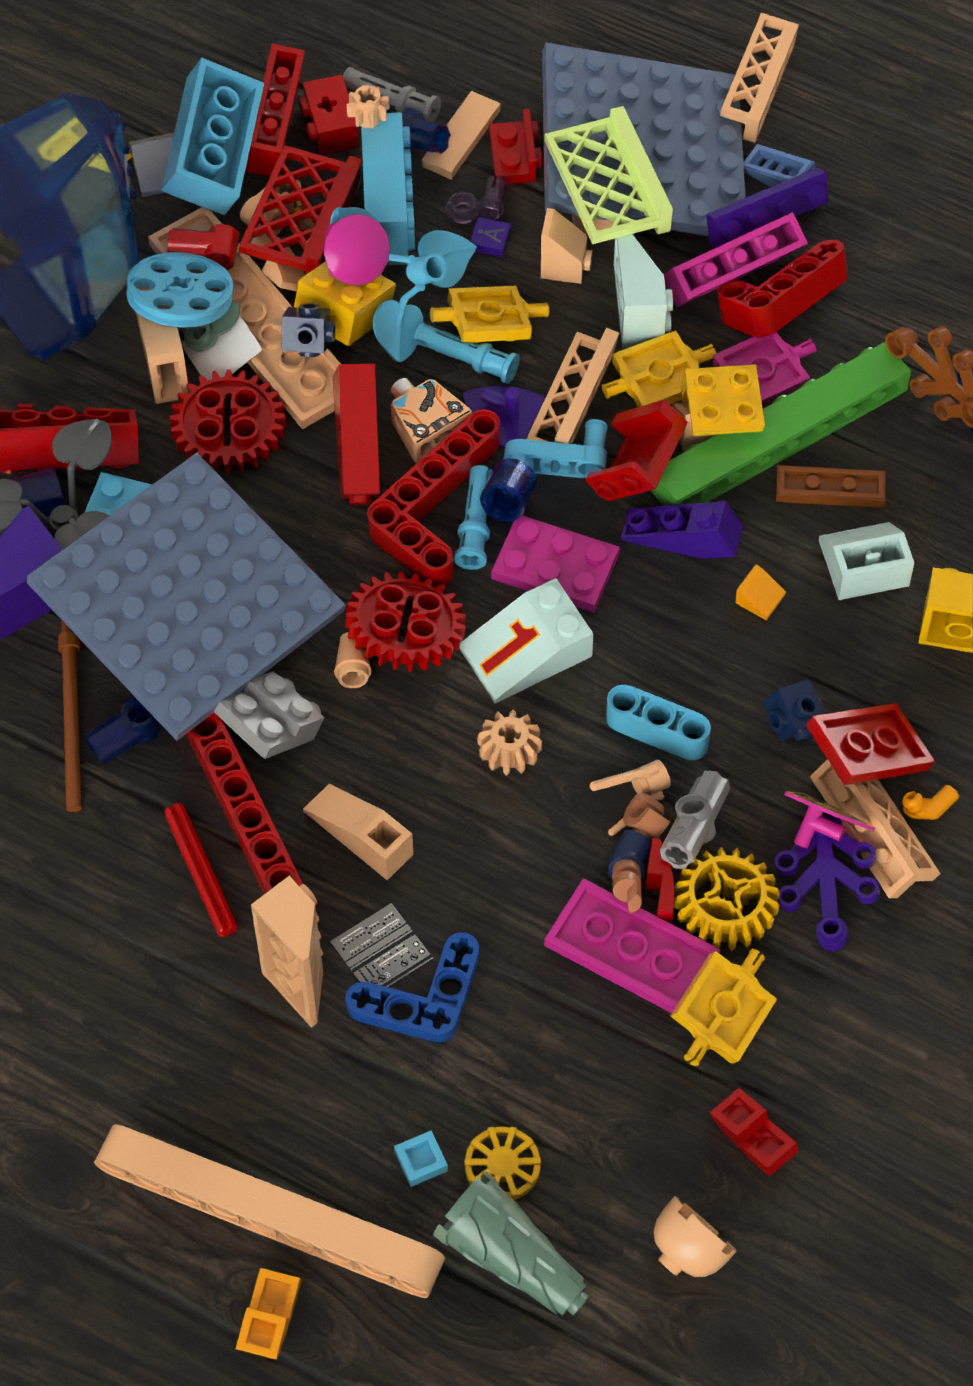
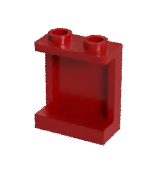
[585,399,688,502]

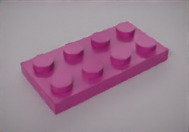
[544,878,720,1013]

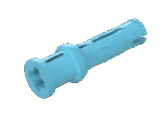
[414,322,520,384]
[454,465,493,570]

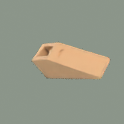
[303,784,413,880]

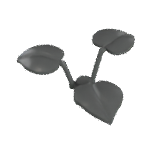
[0,419,112,550]

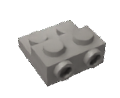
[214,671,325,759]

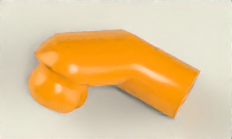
[902,785,959,820]

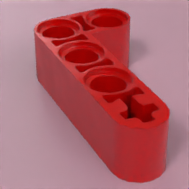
[717,240,848,337]

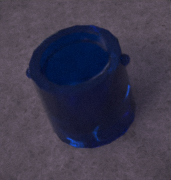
[480,458,537,522]
[11,467,65,517]

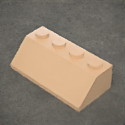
[251,876,323,1028]

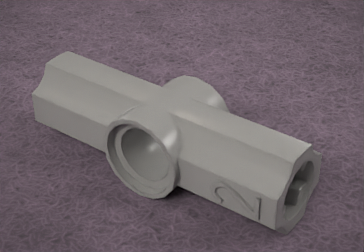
[660,770,730,869]

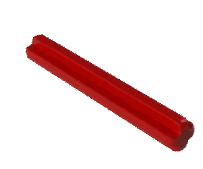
[165,803,238,938]

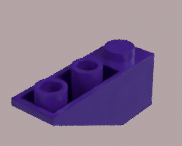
[621,501,743,559]

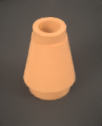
[334,632,372,688]

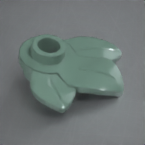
[177,288,240,352]

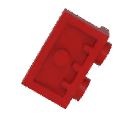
[489,109,542,185]

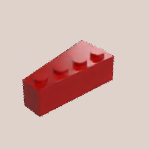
[0,403,139,474]

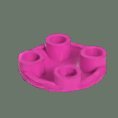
[324,214,390,286]

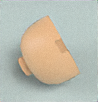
[654,1196,737,1277]

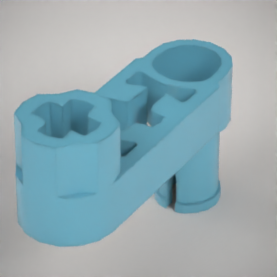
[501,419,608,487]

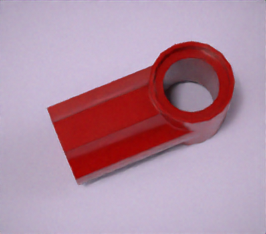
[167,224,240,270]

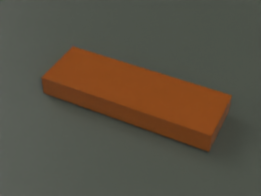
[776,465,886,508]

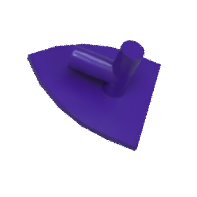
[462,386,545,448]

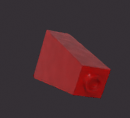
[332,364,380,505]

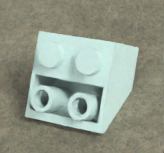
[818,522,914,600]

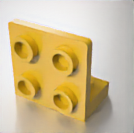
[681,364,765,436]

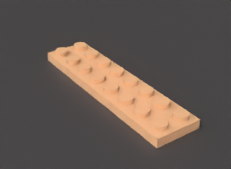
[148,207,341,429]

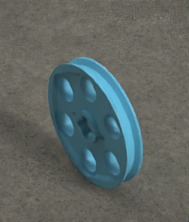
[127,252,233,328]

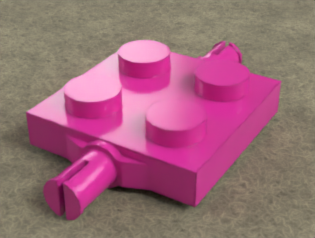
[712,332,816,408]

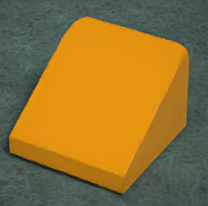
[735,565,786,621]

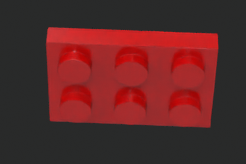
[806,703,935,785]

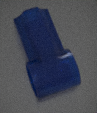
[401,108,451,154]
[84,697,160,765]

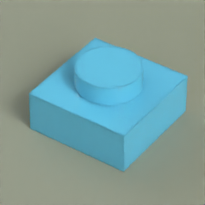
[394,1131,448,1187]

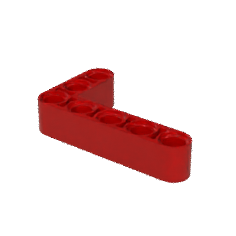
[367,409,501,588]

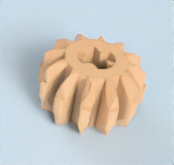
[477,709,542,776]

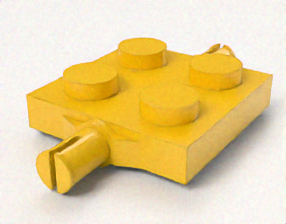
[430,286,549,343]
[602,330,716,407]
[670,949,777,1066]

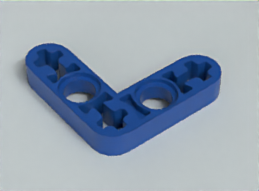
[345,932,479,1042]

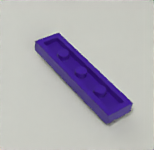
[706,168,829,248]

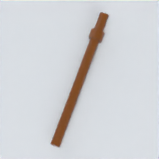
[58,620,81,812]

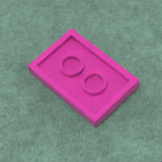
[491,514,620,613]

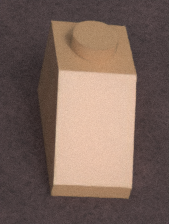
[541,208,593,284]

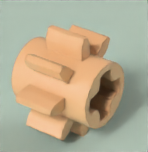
[346,85,389,128]

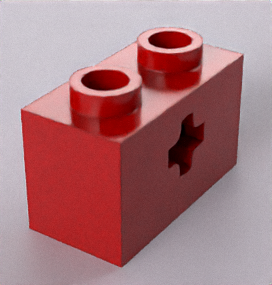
[299,75,359,155]

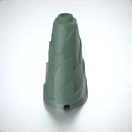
[433,1171,589,1316]

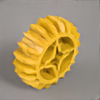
[674,847,780,951]

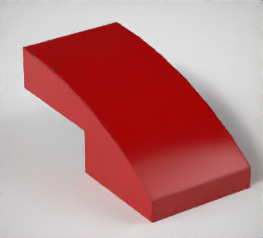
[646,838,674,924]
[710,1088,799,1177]

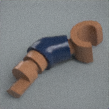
[608,793,670,914]

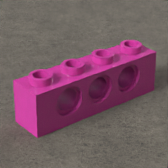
[664,212,808,308]

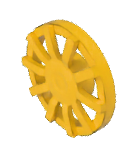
[464,1127,541,1200]

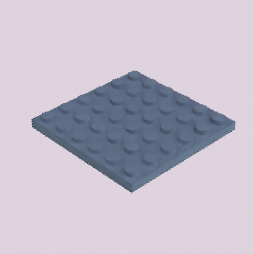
[542,43,746,236]
[27,453,346,741]

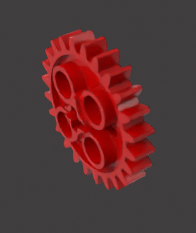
[169,369,286,474]
[345,572,466,672]

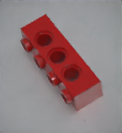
[245,44,305,177]

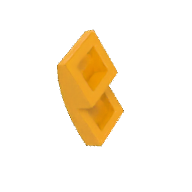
[236,1268,302,1360]

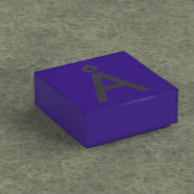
[470,217,511,258]

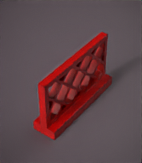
[239,145,363,275]

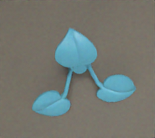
[330,207,477,362]

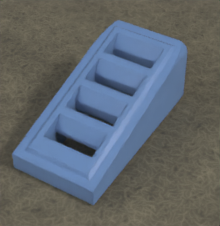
[743,144,816,187]

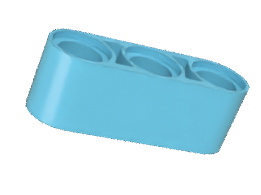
[606,684,711,760]

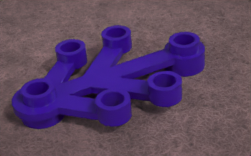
[774,812,880,951]

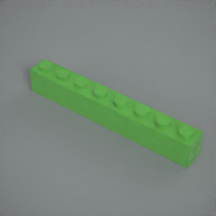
[650,342,911,506]

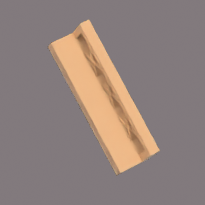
[720,13,799,143]
[527,328,619,444]
[810,759,940,898]

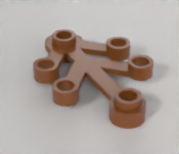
[885,326,973,428]

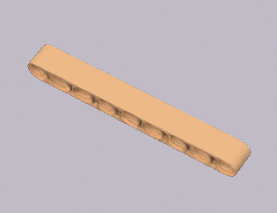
[94,1124,445,1298]

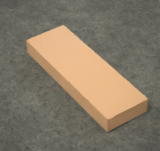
[422,91,501,180]

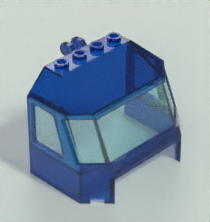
[0,93,140,360]

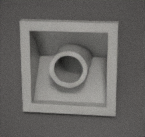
[128,133,174,197]

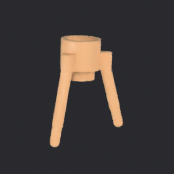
[590,760,671,836]

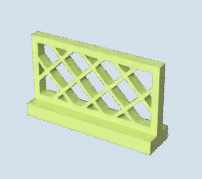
[544,106,673,244]

